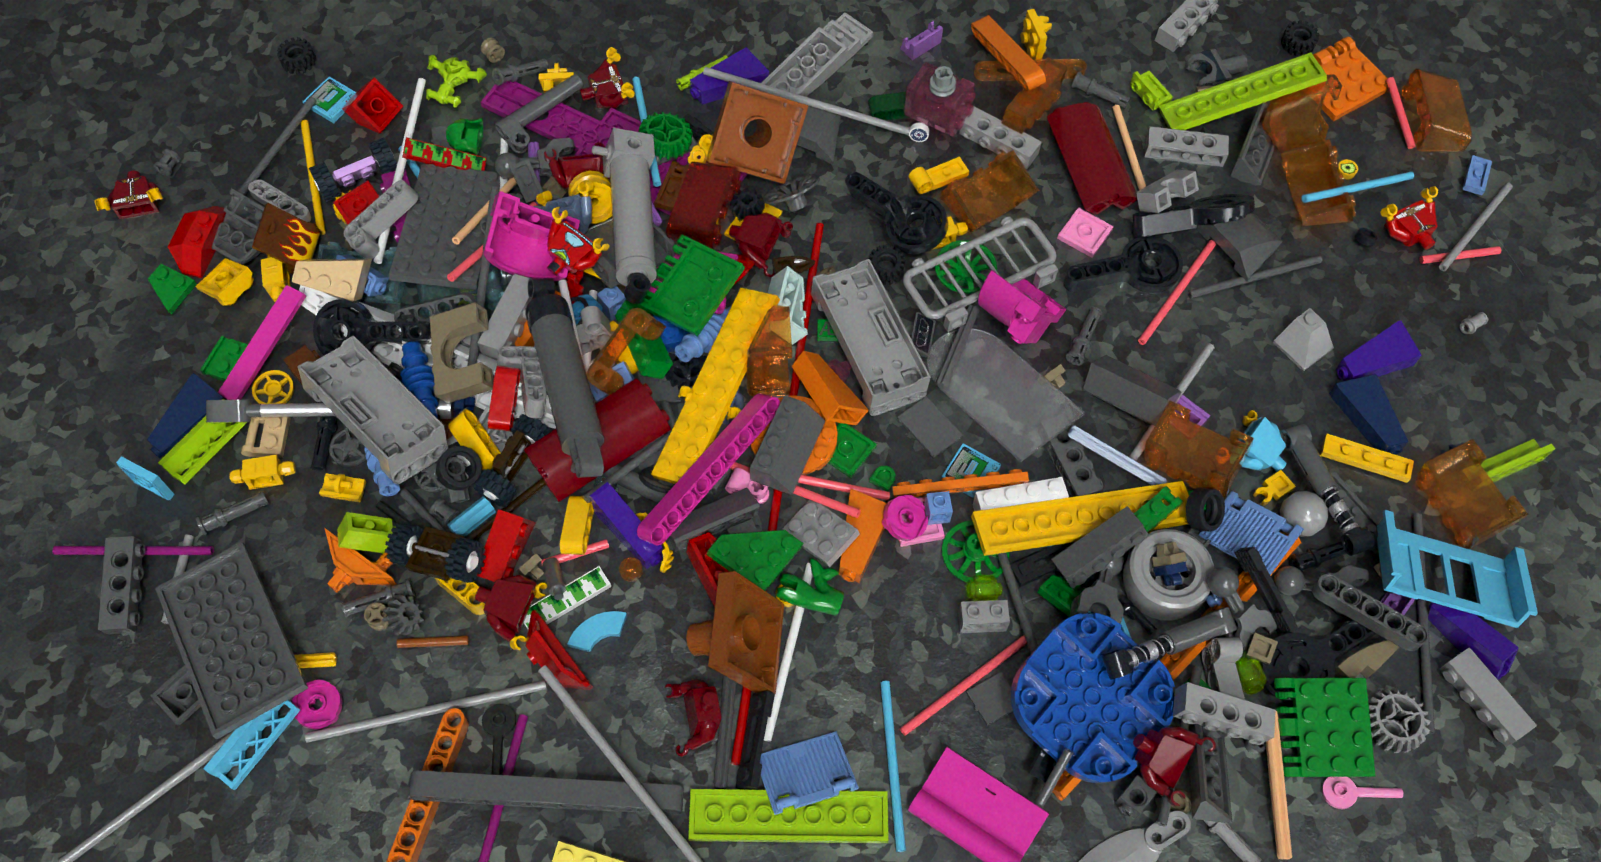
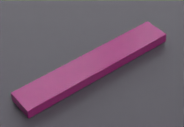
[218,285,306,400]

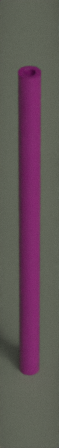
[52,546,214,555]
[478,714,528,862]

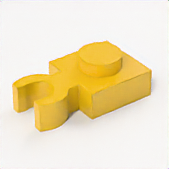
[1253,470,1296,506]

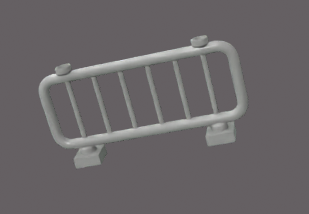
[903,216,1058,332]

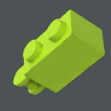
[337,512,396,553]

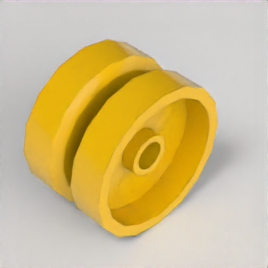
[568,171,612,224]

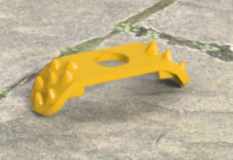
[635,512,674,573]

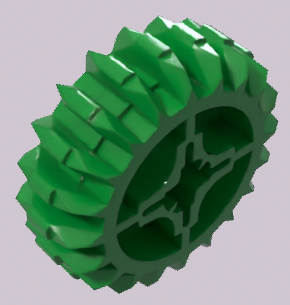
[638,111,692,160]

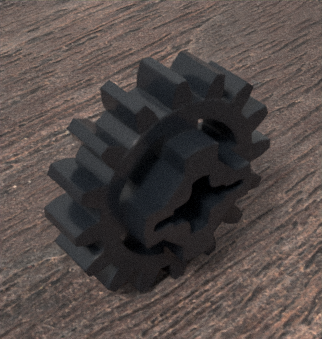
[665,353,707,390]

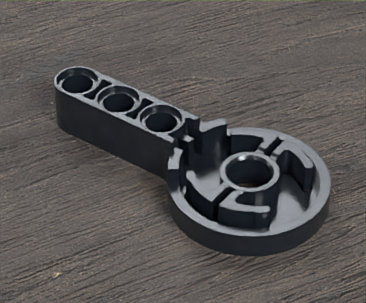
[845,172,948,254]
[1132,194,1255,237]
[1063,236,1183,293]
[313,299,431,356]
[1260,610,1376,704]

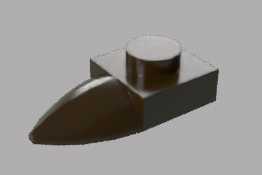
[772,256,815,275]

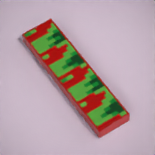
[402,137,487,171]

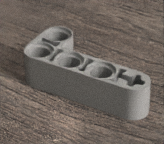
[344,180,419,259]
[534,306,613,355]
[497,346,547,418]
[1202,637,1247,737]

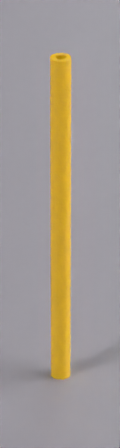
[300,120,326,235]

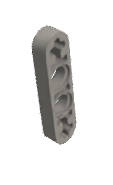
[248,180,311,222]

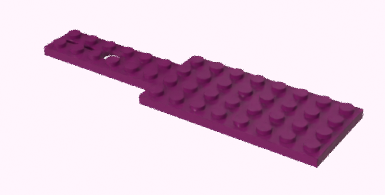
[480,81,747,233]

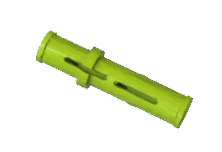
[676,55,728,91]

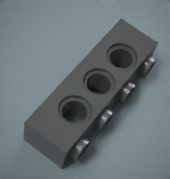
[1037,415,1103,497]
[98,536,145,634]

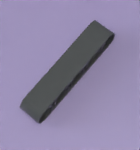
[1312,574,1428,651]

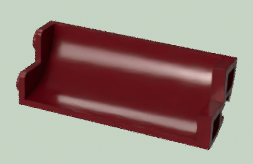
[1047,102,1138,215]
[524,378,671,502]

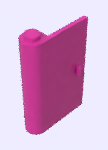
[907,747,1049,862]

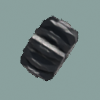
[730,188,765,222]

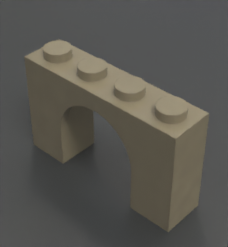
[430,302,493,403]

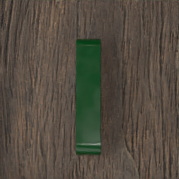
[868,85,965,121]

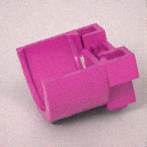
[483,191,580,281]
[978,270,1067,344]

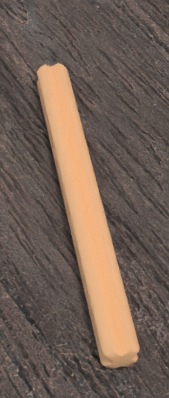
[1266,711,1292,860]

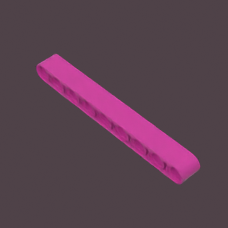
[637,393,780,545]

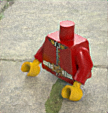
[1380,186,1438,250]

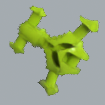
[426,54,487,108]

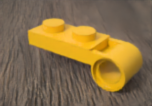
[908,156,969,194]

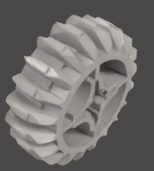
[1368,688,1431,753]

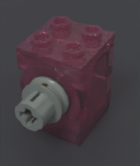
[904,62,976,136]

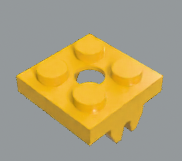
[1020,9,1052,64]

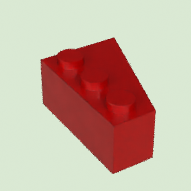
[477,509,536,582]
[686,532,729,608]

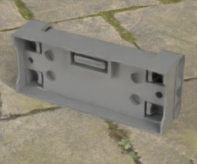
[811,259,931,416]
[297,336,448,484]

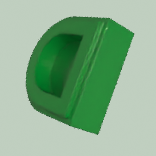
[869,466,896,492]

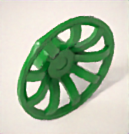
[935,240,997,294]
[942,520,1010,584]

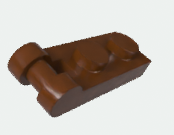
[654,161,693,212]

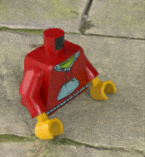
[547,207,609,276]

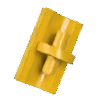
[539,62,574,93]
[319,473,366,503]

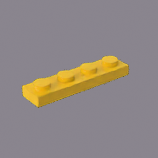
[1320,434,1414,483]

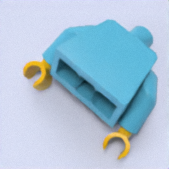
[1215,410,1287,472]

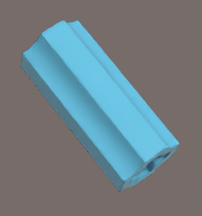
[447,496,496,537]

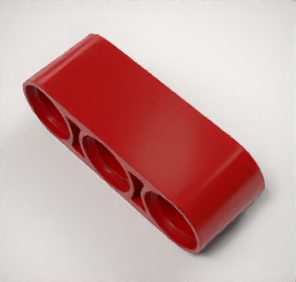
[488,365,521,432]

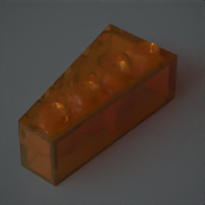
[1002,57,1068,134]

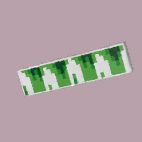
[524,566,611,630]

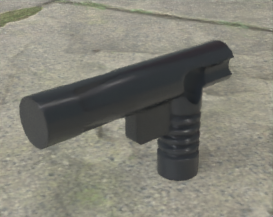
[1119,595,1157,635]

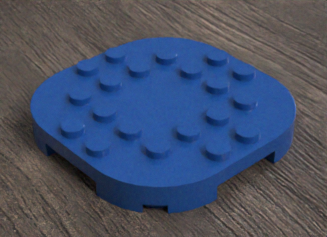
[1011,613,1175,783]

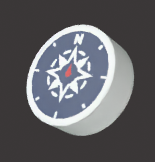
[909,123,929,142]

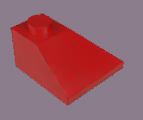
[342,77,403,134]

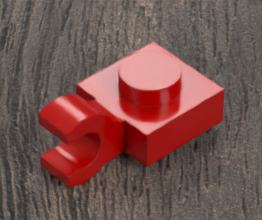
[567,271,584,304]

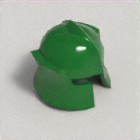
[446,117,483,155]

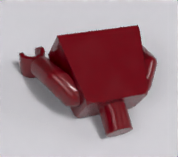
[544,142,605,191]
[729,212,793,277]
[665,679,721,757]
[1133,726,1216,806]

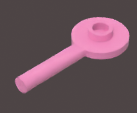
[1322,777,1403,809]

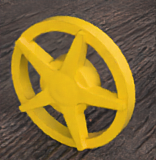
[252,370,294,404]

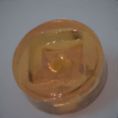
[619,558,643,582]

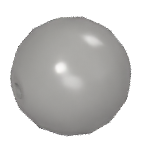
[1280,491,1328,537]

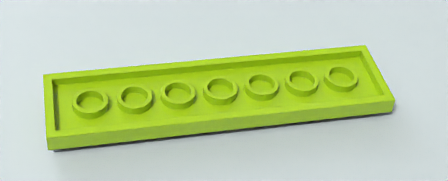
[1159,53,1327,130]
[688,789,888,843]

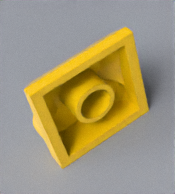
[195,258,254,306]

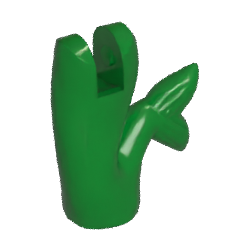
[776,558,844,616]

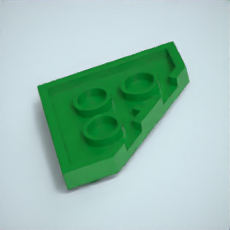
[707,530,804,591]

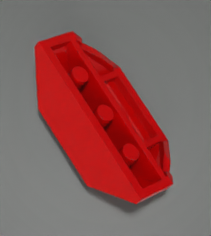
[168,206,226,279]
[525,610,593,690]

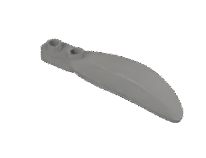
[1079,811,1191,862]

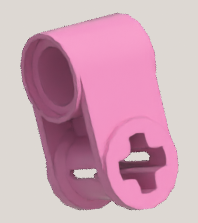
[725,468,769,504]

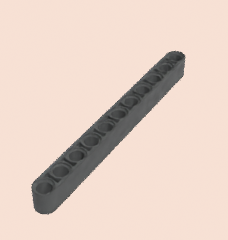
[408,771,684,814]

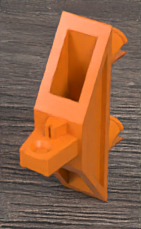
[325,528,397,593]

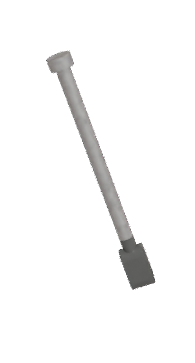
[206,399,453,422]

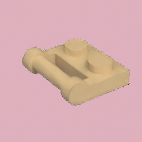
[241,417,291,458]

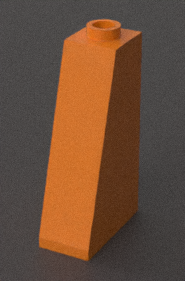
[792,351,869,426]
[839,489,888,583]

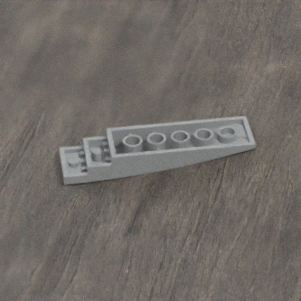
[762,12,873,97]

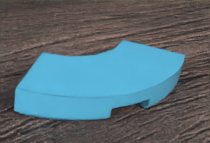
[567,611,627,652]

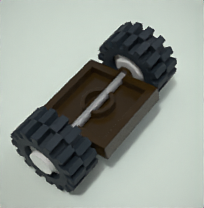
[472,414,552,508]
[385,522,486,583]

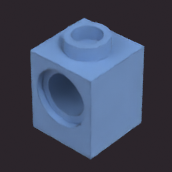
[597,286,627,321]
[924,491,953,525]

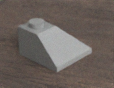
[1273,308,1334,372]

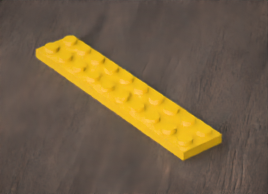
[651,287,780,484]
[971,481,1189,556]

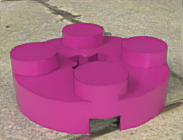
[882,495,928,541]
[292,680,343,729]

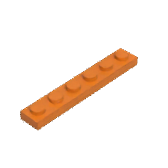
[893,469,1029,498]

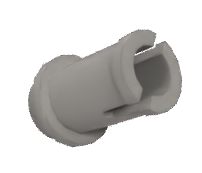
[1460,312,1488,334]

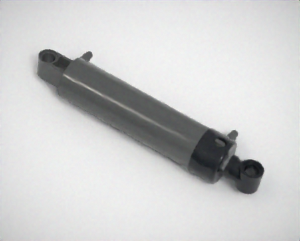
[525,277,604,478]

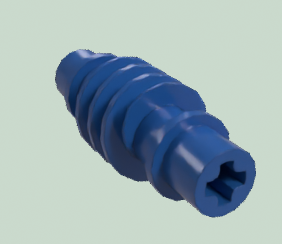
[400,341,438,418]

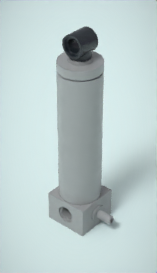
[592,128,657,304]

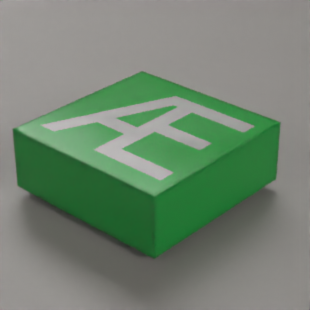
[817,319,838,341]

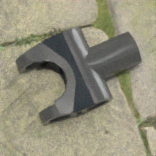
[1185,49,1248,87]

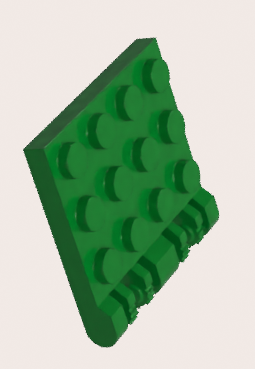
[635,235,745,337]
[1274,678,1376,777]

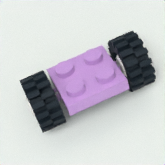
[309,137,397,202]

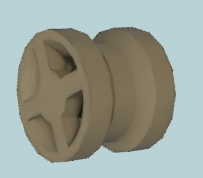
[480,38,505,63]
[364,603,389,631]

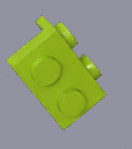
[1129,71,1173,111]

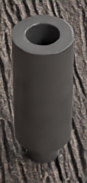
[542,558,566,600]

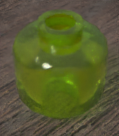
[966,575,1002,601]
[1235,658,1267,695]

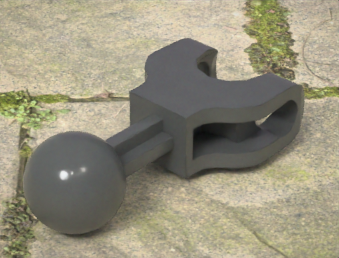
[495,138,575,179]
[1070,556,1124,624]
[1274,566,1369,616]
[1208,567,1277,658]

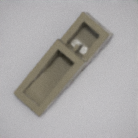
[1335,640,1399,679]

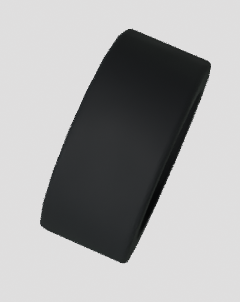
[436,446,482,490]
[1186,488,1225,532]

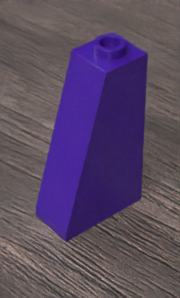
[690,47,769,105]
[1336,321,1422,381]
[590,482,663,570]
[1428,602,1519,681]

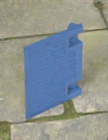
[1199,491,1304,575]
[760,731,859,815]

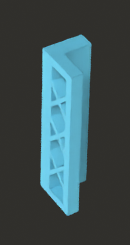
[203,700,301,790]

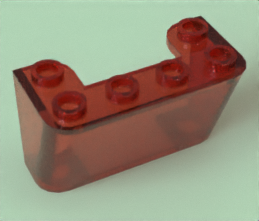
[666,161,741,250]

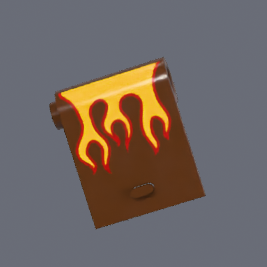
[252,203,321,275]

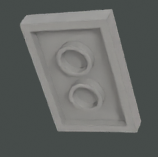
[782,500,860,567]

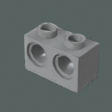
[958,600,1010,633]

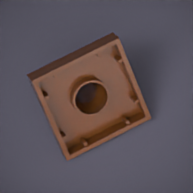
[706,81,808,184]
[686,571,784,694]

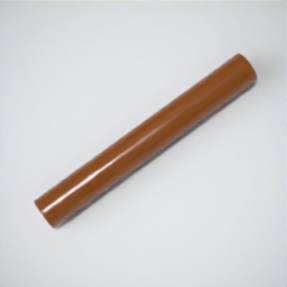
[397,636,469,648]

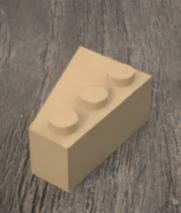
[292,258,372,301]

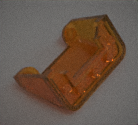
[747,305,792,396]

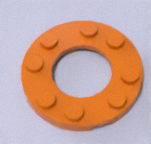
[750,396,837,475]

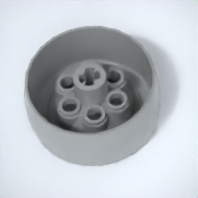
[1122,529,1214,621]

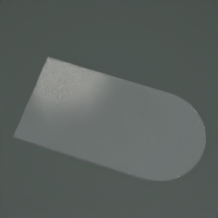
[927,329,1085,462]

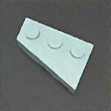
[767,266,808,345]

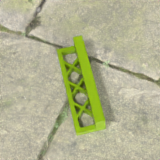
[158,399,247,485]
[1459,439,1555,492]

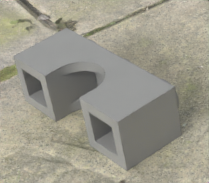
[1136,170,1199,213]

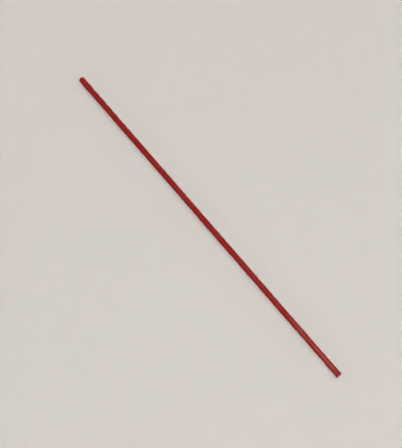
[731,223,824,765]

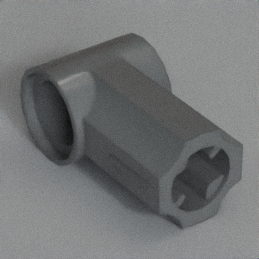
[446,457,470,504]

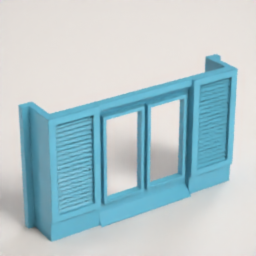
[1377,510,1538,628]

